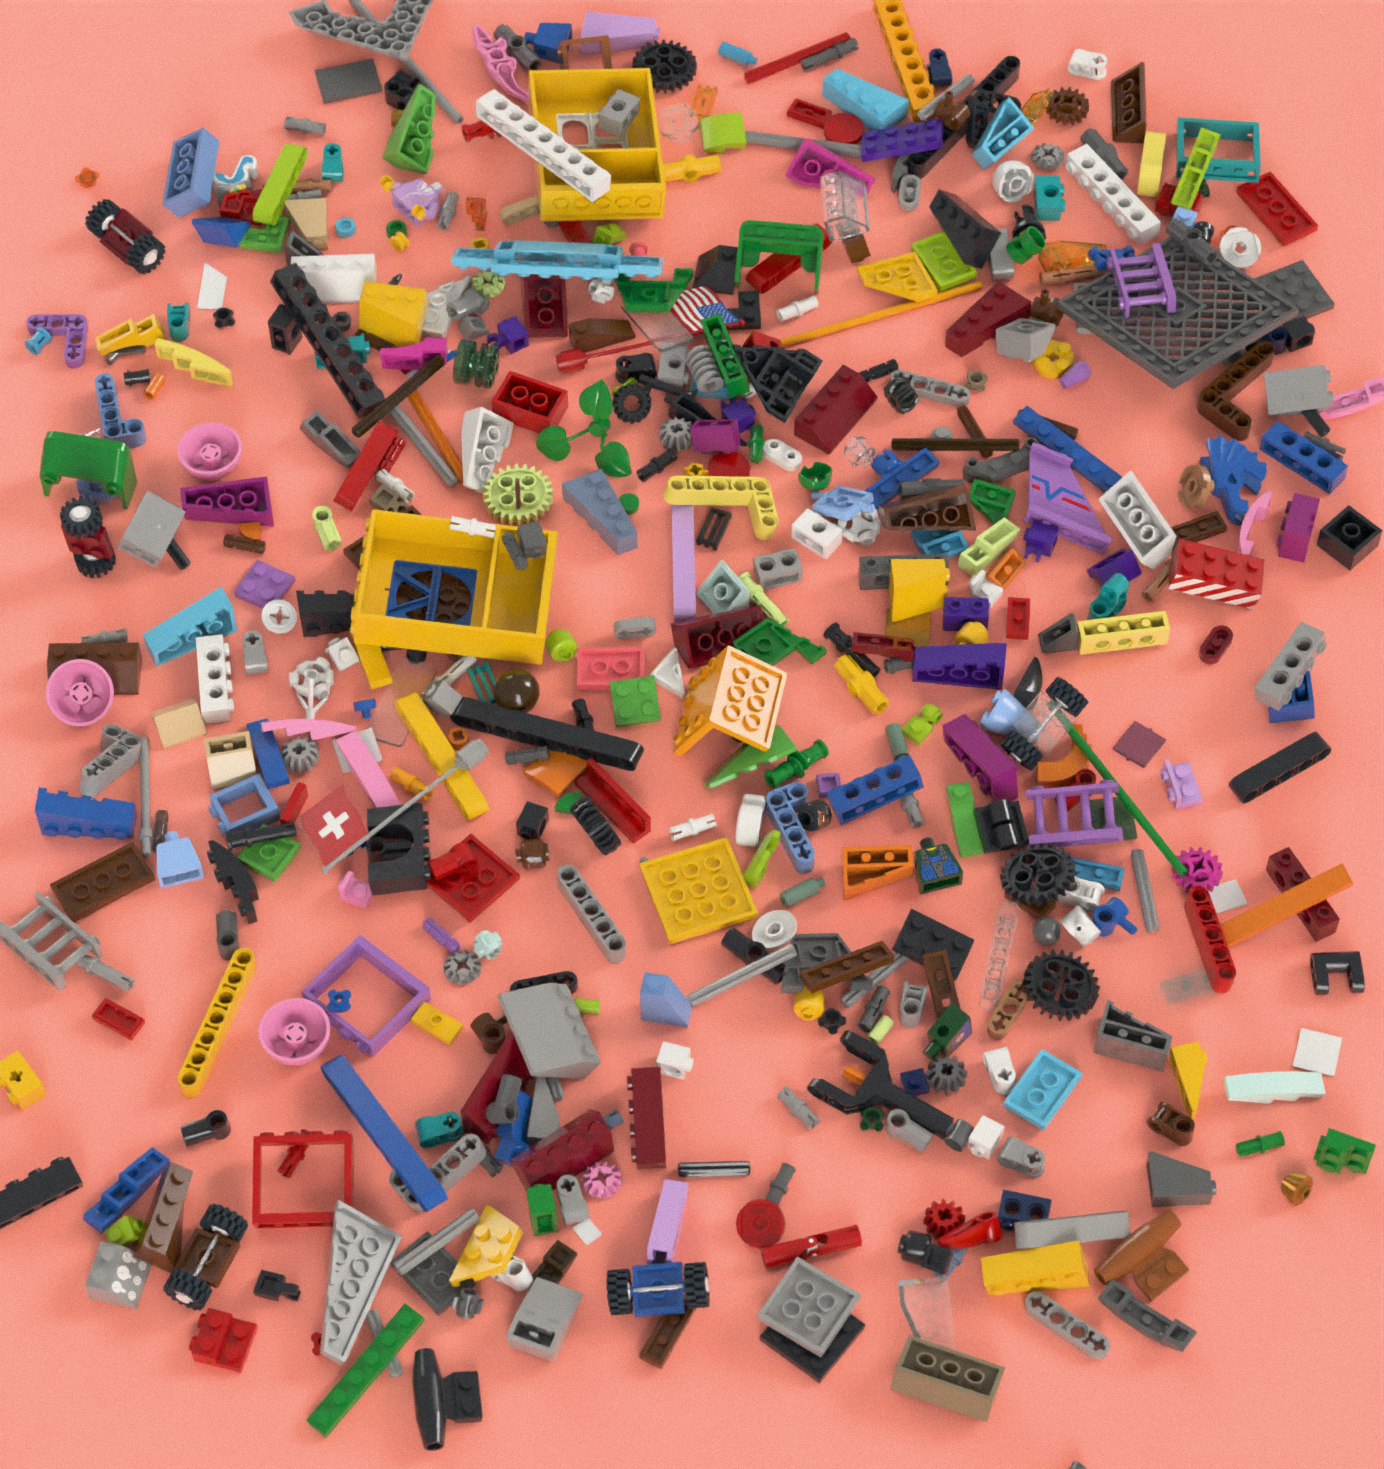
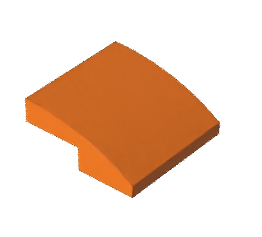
[523,750,587,798]

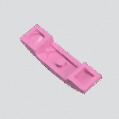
[1306,376,1384,420]
[1237,491,1272,556]

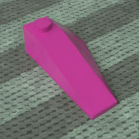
[785,138,876,197]

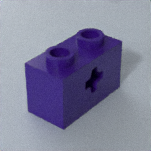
[943,597,989,631]

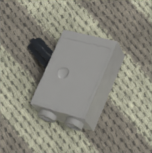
[117,491,191,570]

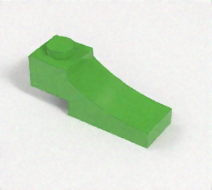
[945,782,983,858]

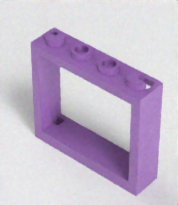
[301,935,431,1057]

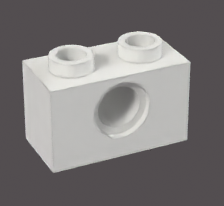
[791,508,843,559]

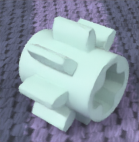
[473,930,503,960]

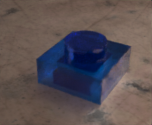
[899,1068,930,1096]

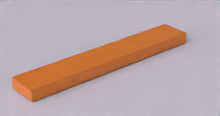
[1220,863,1354,948]

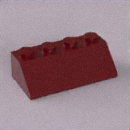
[794,364,878,455]
[460,1034,535,1145]
[509,1109,614,1191]

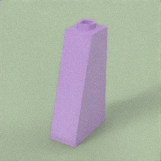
[580,12,660,55]
[647,1179,689,1265]

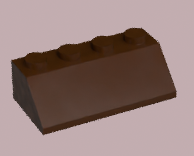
[47,642,142,695]

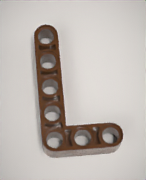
[1197,341,1275,441]

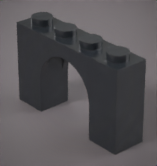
[367,802,431,896]

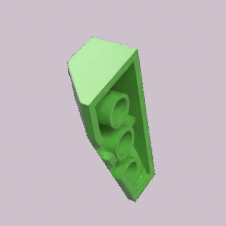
[382,84,436,174]
[703,725,797,789]

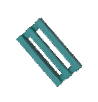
[467,662,497,704]

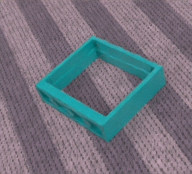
[1175,117,1261,183]

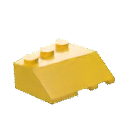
[358,281,429,348]

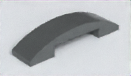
[1098,1279,1197,1352]

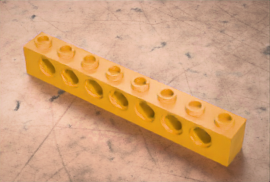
[873,0,937,123]

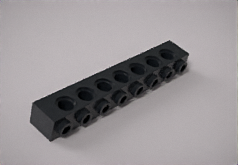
[270,263,385,418]

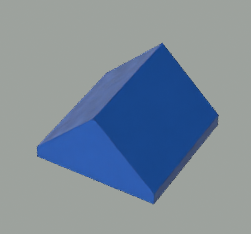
[192,217,250,248]

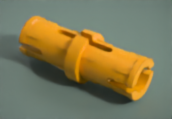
[390,767,434,801]

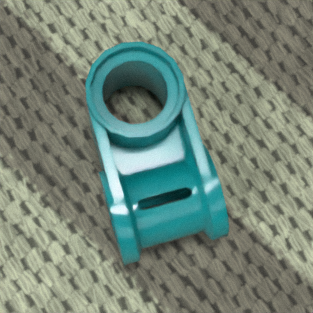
[322,143,343,182]
[167,302,191,342]
[415,1112,464,1148]

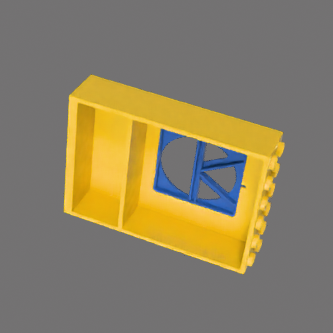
[350,509,558,665]

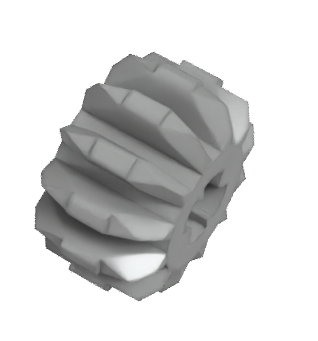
[659,416,693,453]
[281,735,320,774]

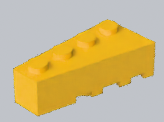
[981,1240,1091,1296]

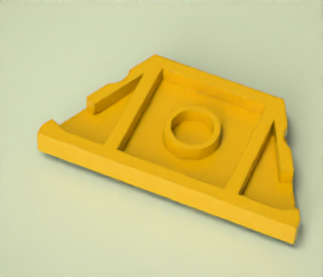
[449,1205,523,1287]

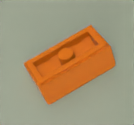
[985,548,1027,592]

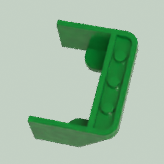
[734,220,823,294]
[39,431,138,510]

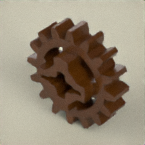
[1045,87,1089,126]

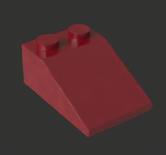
[521,274,568,338]

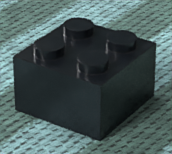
[1317,505,1383,571]

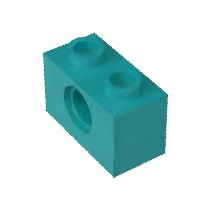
[1034,176,1065,221]

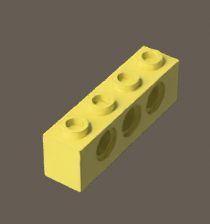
[1077,611,1170,655]

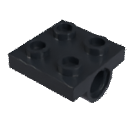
[973,800,1029,854]

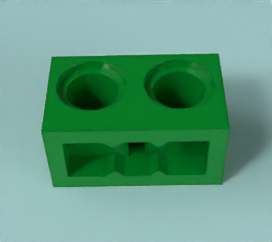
[526,1184,558,1237]

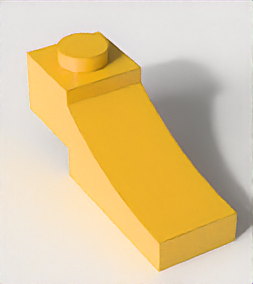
[95,314,166,356]
[349,628,393,690]

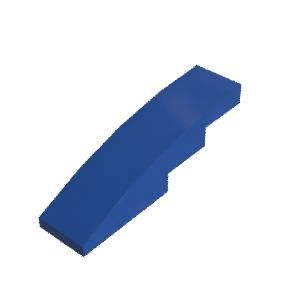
[246,718,290,789]
[83,1147,171,1234]

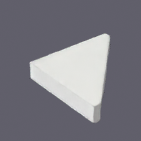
[650,647,685,699]

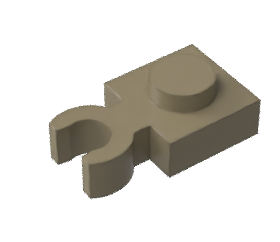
[369,484,409,512]

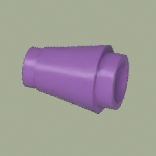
[1059,360,1092,389]

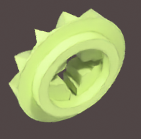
[472,270,505,298]

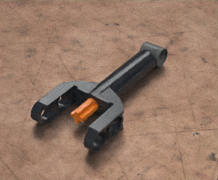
[807,1030,974,1152]

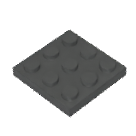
[1254,260,1335,327]

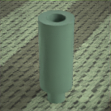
[884,723,909,761]
[779,877,826,908]

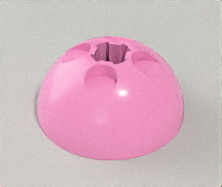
[177,422,242,480]
[46,659,114,726]
[258,998,330,1066]

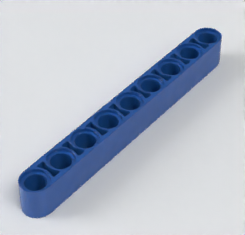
[320,1054,448,1212]

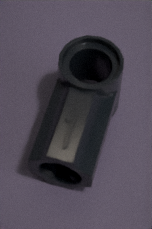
[366,837,412,863]
[180,1110,231,1147]

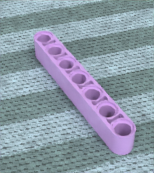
[672,505,696,622]

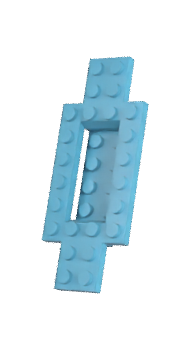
[452,240,664,281]

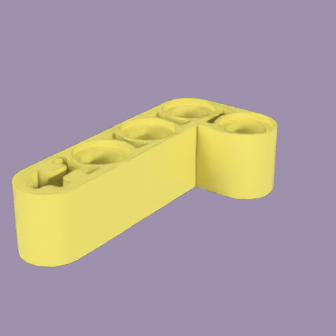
[1137,131,1166,198]

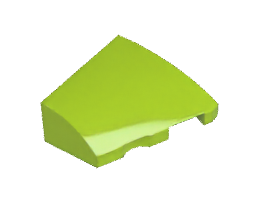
[743,830,781,889]

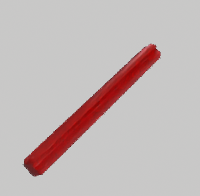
[744,32,851,84]

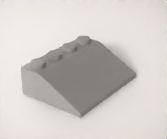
[497,983,601,1079]

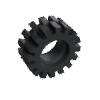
[613,383,651,424]

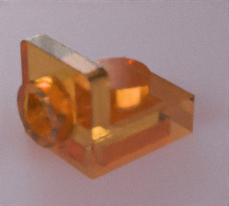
[465,198,487,231]

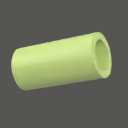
[866,1015,894,1046]

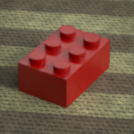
[491,371,569,434]

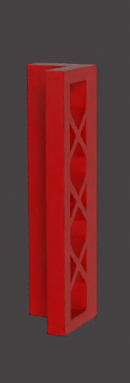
[575,758,651,844]

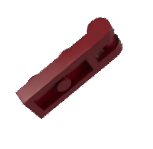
[851,632,915,662]

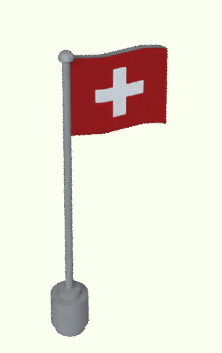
[300,739,489,874]

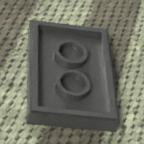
[315,59,382,104]
[390,1231,477,1316]

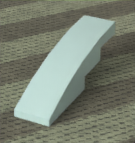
[1223,1071,1326,1104]

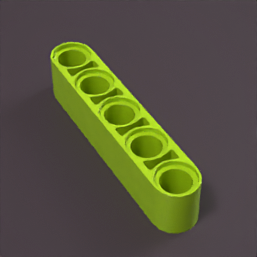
[253,143,308,225]

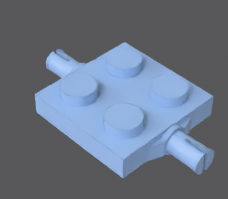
[811,485,875,521]

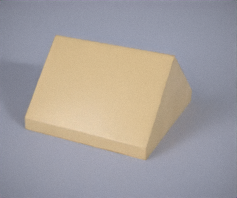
[150,698,207,750]

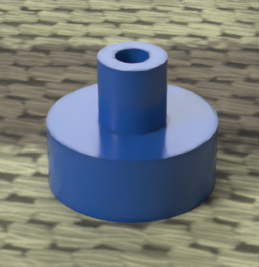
[353,698,377,719]

